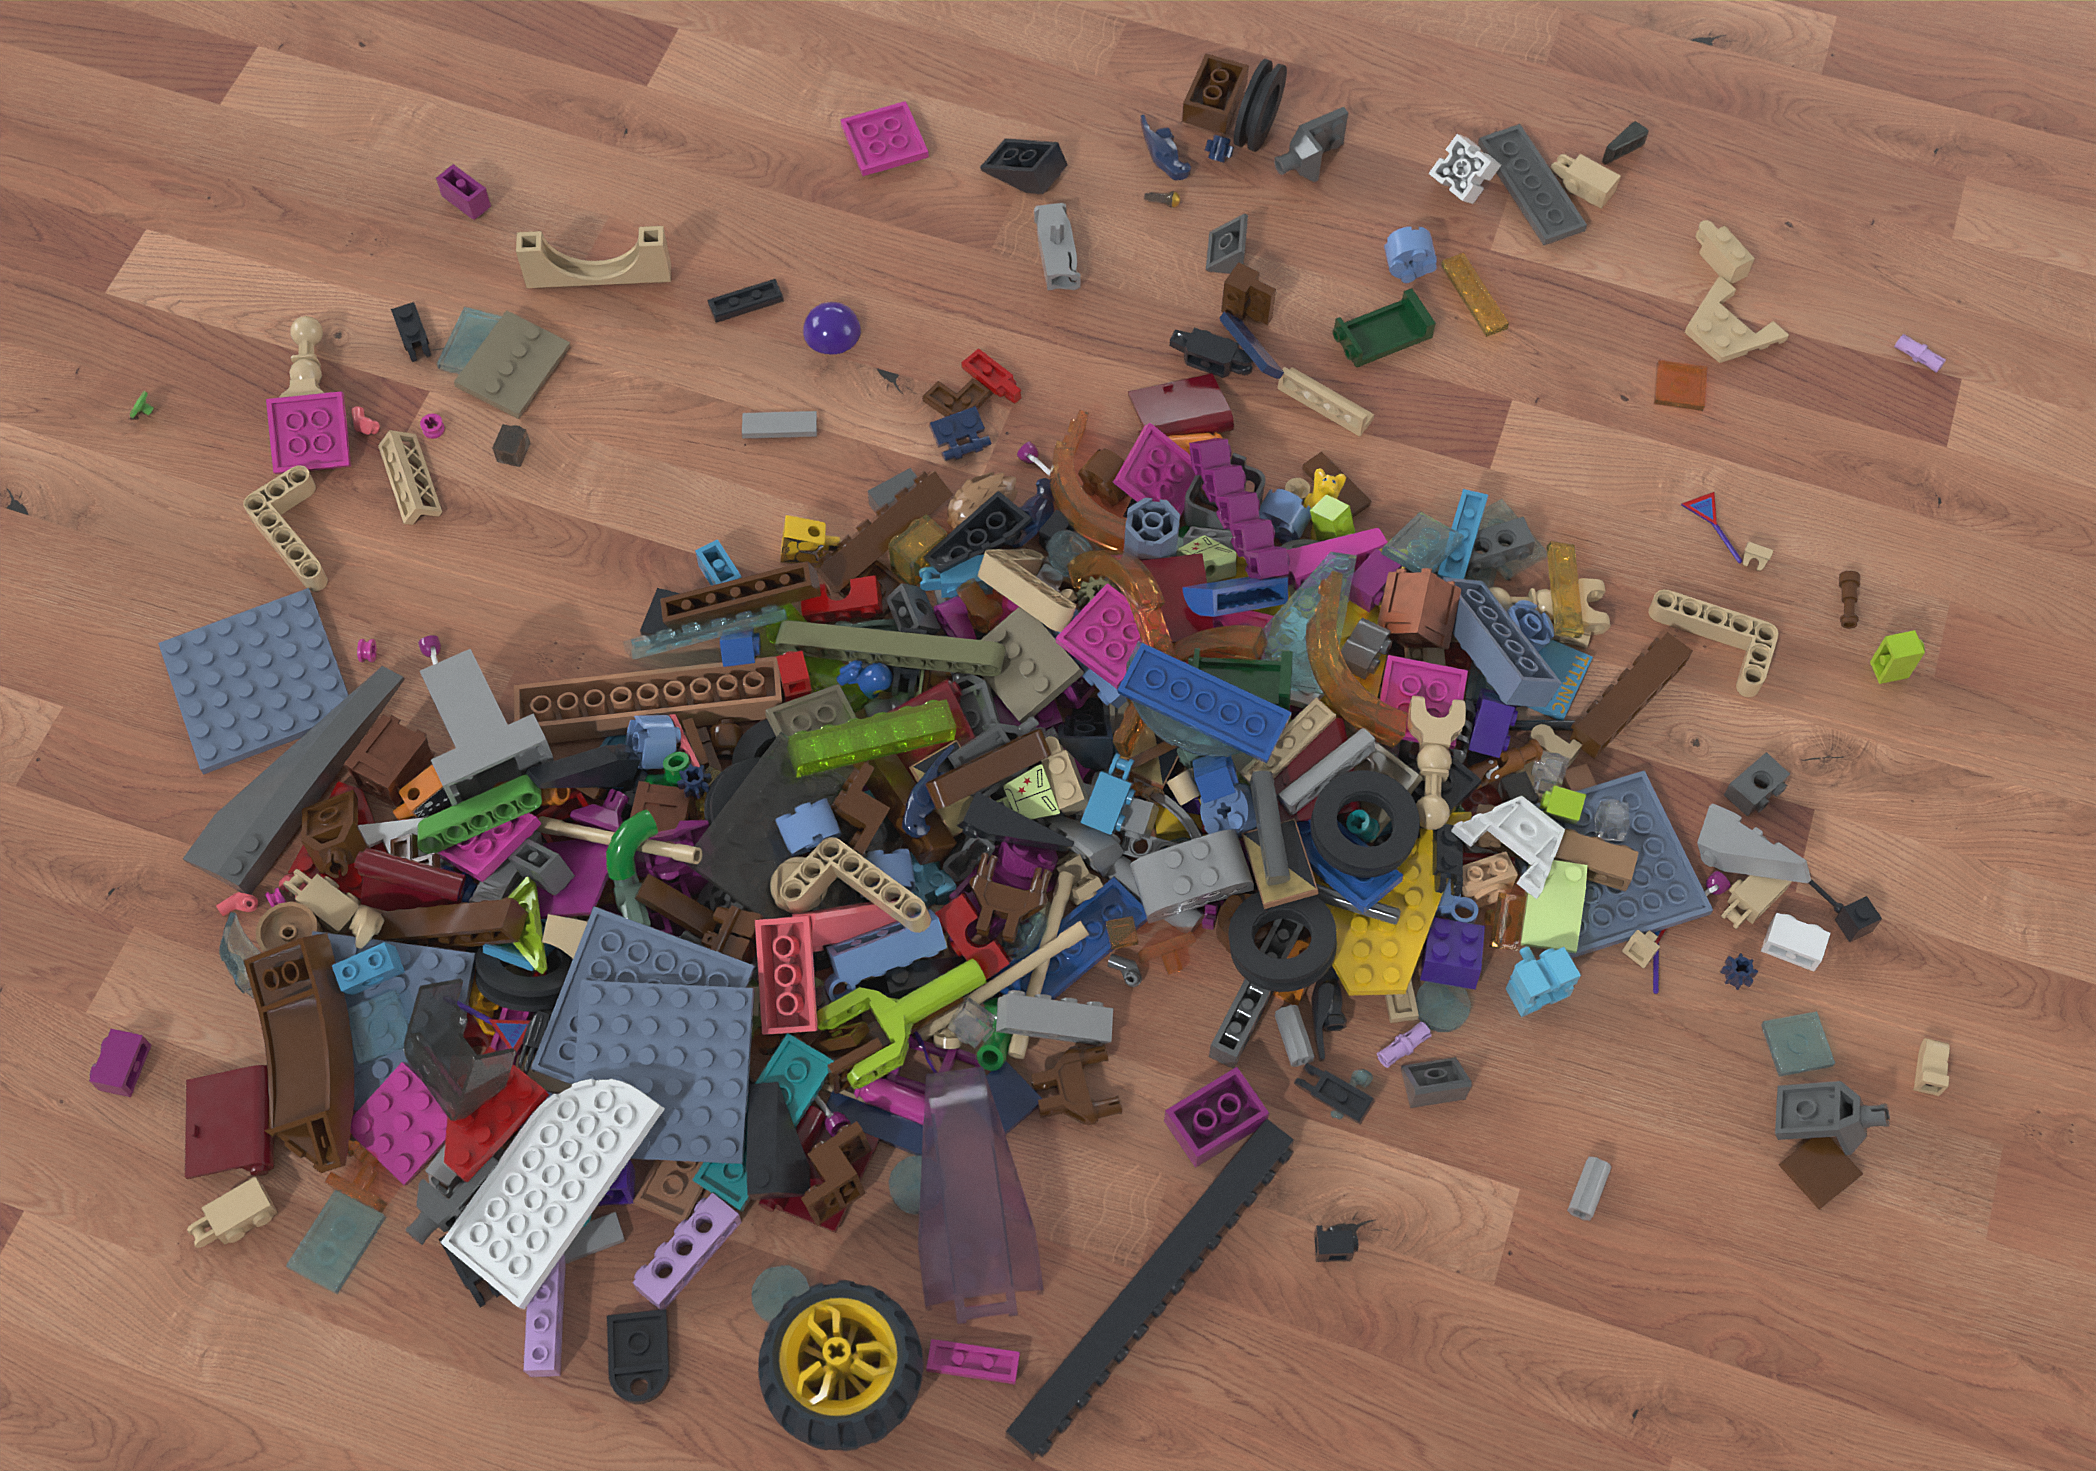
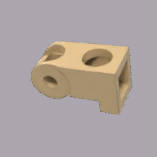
[1528,724,1582,772]
[1914,1038,1950,1096]

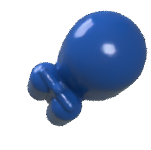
[837,660,893,700]

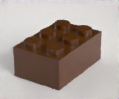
[1182,53,1249,134]

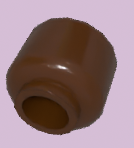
[709,719,743,760]

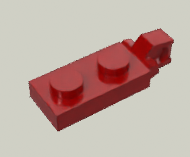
[961,348,1022,404]

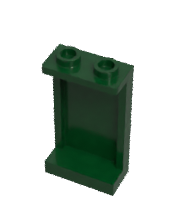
[1332,288,1436,368]
[1188,648,1293,711]

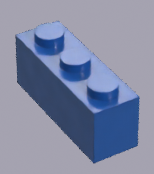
[720,626,761,667]
[1192,750,1239,804]

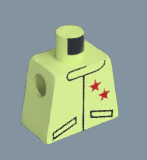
[1177,535,1236,583]
[996,764,1061,820]

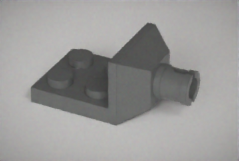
[1274,107,1348,182]
[951,672,1001,737]
[948,716,1044,797]
[1775,1081,1890,1155]
[405,1157,499,1245]

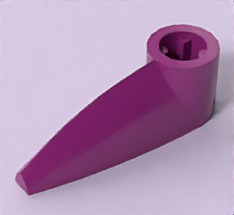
[934,596,976,640]

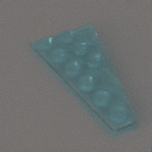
[623,604,787,660]

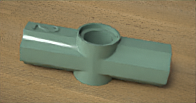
[612,871,651,927]

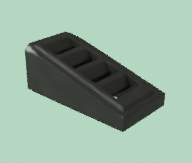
[1602,121,1649,165]

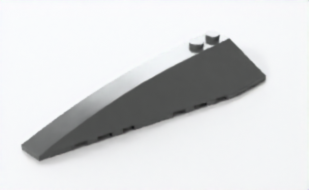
[183,666,405,894]

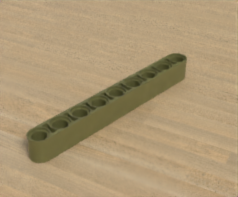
[774,621,1006,676]

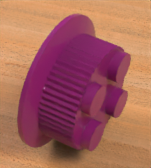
[988,842,1058,894]

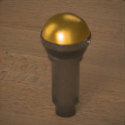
[1144,191,1180,208]

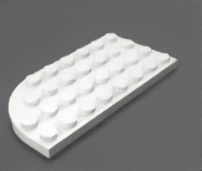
[441,1079,665,1309]

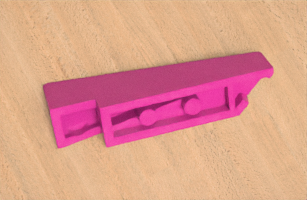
[1276,528,1388,594]

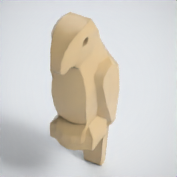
[349,905,384,949]

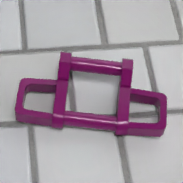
[887,1034,982,1103]

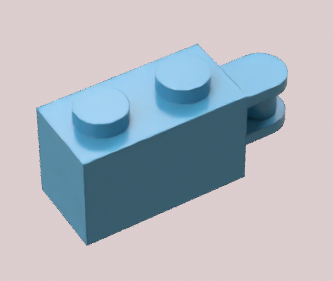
[919,555,993,598]
[1080,753,1136,835]

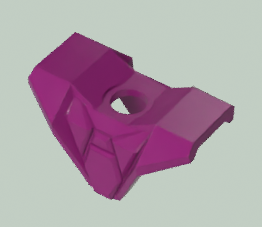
[634,820,716,880]

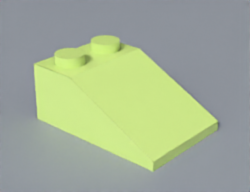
[1520,860,1587,953]

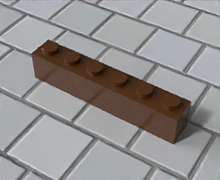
[814,471,953,592]
[660,561,821,633]
[1569,632,1693,759]
[836,719,957,865]
[372,898,528,949]

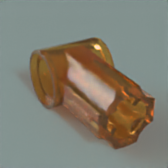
[956,578,1003,633]

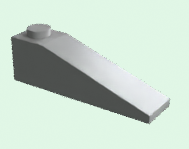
[1697,804,1811,883]
[1033,815,1124,877]

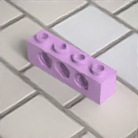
[633,1193,741,1310]
[524,1254,566,1377]

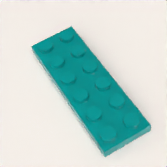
[692,1033,834,1212]

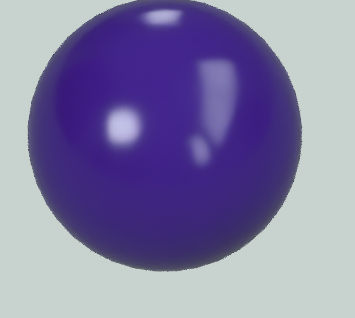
[803,302,861,355]

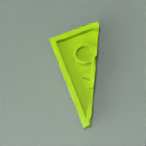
[508,876,547,974]

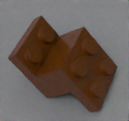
[830,762,890,856]
[801,1121,872,1226]

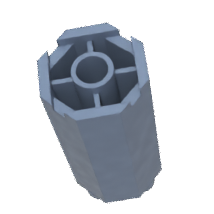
[1123,498,1180,586]

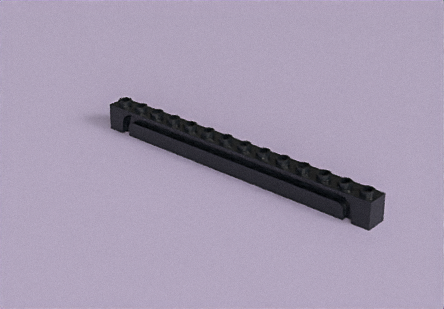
[1005,1119,1294,1461]

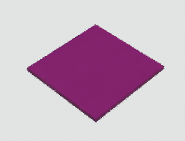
[536,839,609,919]

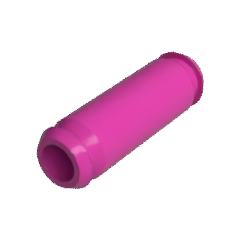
[854,1077,948,1130]

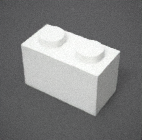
[1761,913,1830,971]

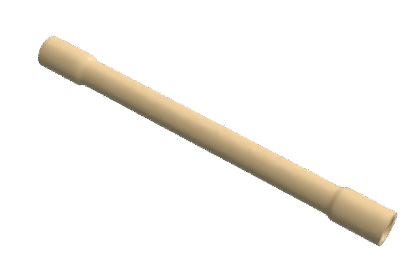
[537,816,702,864]
[1007,871,1075,1059]
[917,921,1089,1041]

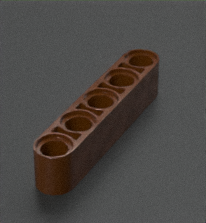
[925,728,1052,810]

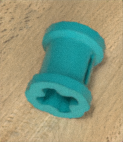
[1346,810,1380,841]

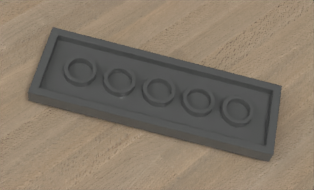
[1478,124,1587,245]

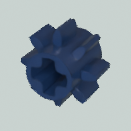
[1205,135,1234,162]
[677,764,712,799]
[1720,953,1758,990]

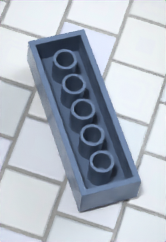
[1443,577,1561,707]

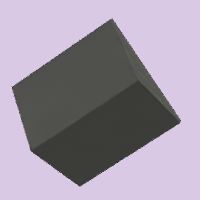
[1206,213,1248,274]
[1401,1057,1472,1108]

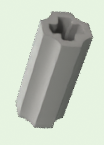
[1274,1005,1315,1067]
[1567,1157,1612,1221]

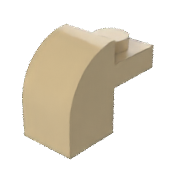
[1053,852,1103,906]

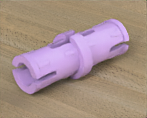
[1895,334,1946,373]
[1377,1022,1432,1068]

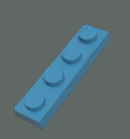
[1437,489,1488,579]

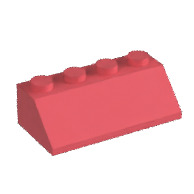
[792,898,914,952]
[755,916,818,1035]

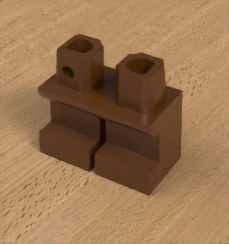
[701,905,766,964]

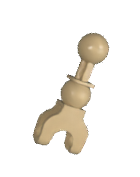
[279,316,324,398]
[1488,578,1611,635]
[1407,695,1465,830]

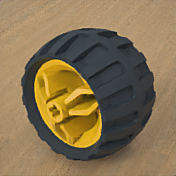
[758,1280,923,1451]

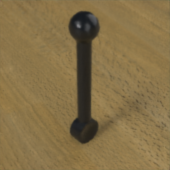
[1808,875,1844,913]

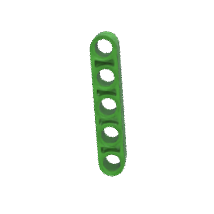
[417,774,542,854]

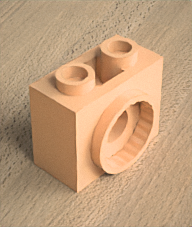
[1460,851,1518,909]

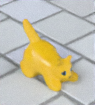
[1304,468,1346,540]

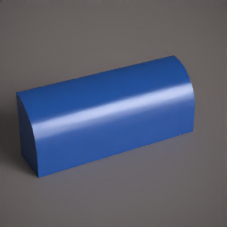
[1183,577,1289,617]

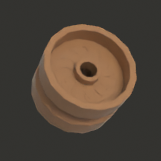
[256,902,325,952]

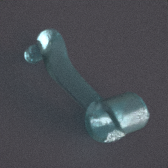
[1331,1069,1373,1119]

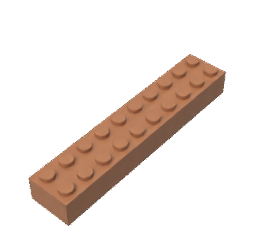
[514,656,784,743]

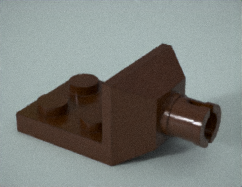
[301,790,370,878]

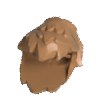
[946,472,1017,530]

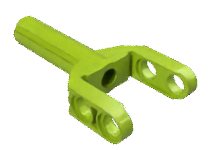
[817,959,986,1089]

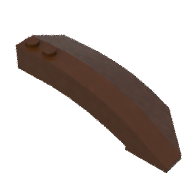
[243,933,354,1173]

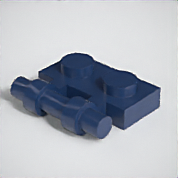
[929,406,991,461]

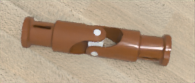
[1467,739,1544,790]

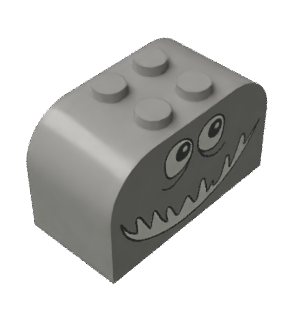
[1130,829,1254,923]

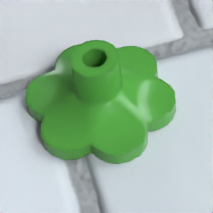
[129,391,154,418]

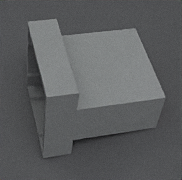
[420,649,554,806]

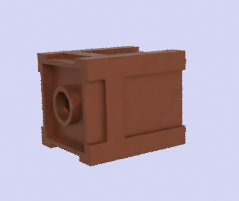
[1377,568,1461,649]
[344,714,436,809]
[630,781,699,844]

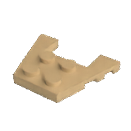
[1685,276,1789,363]

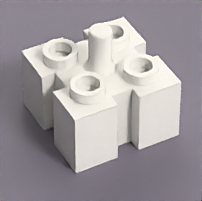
[1429,134,1501,204]

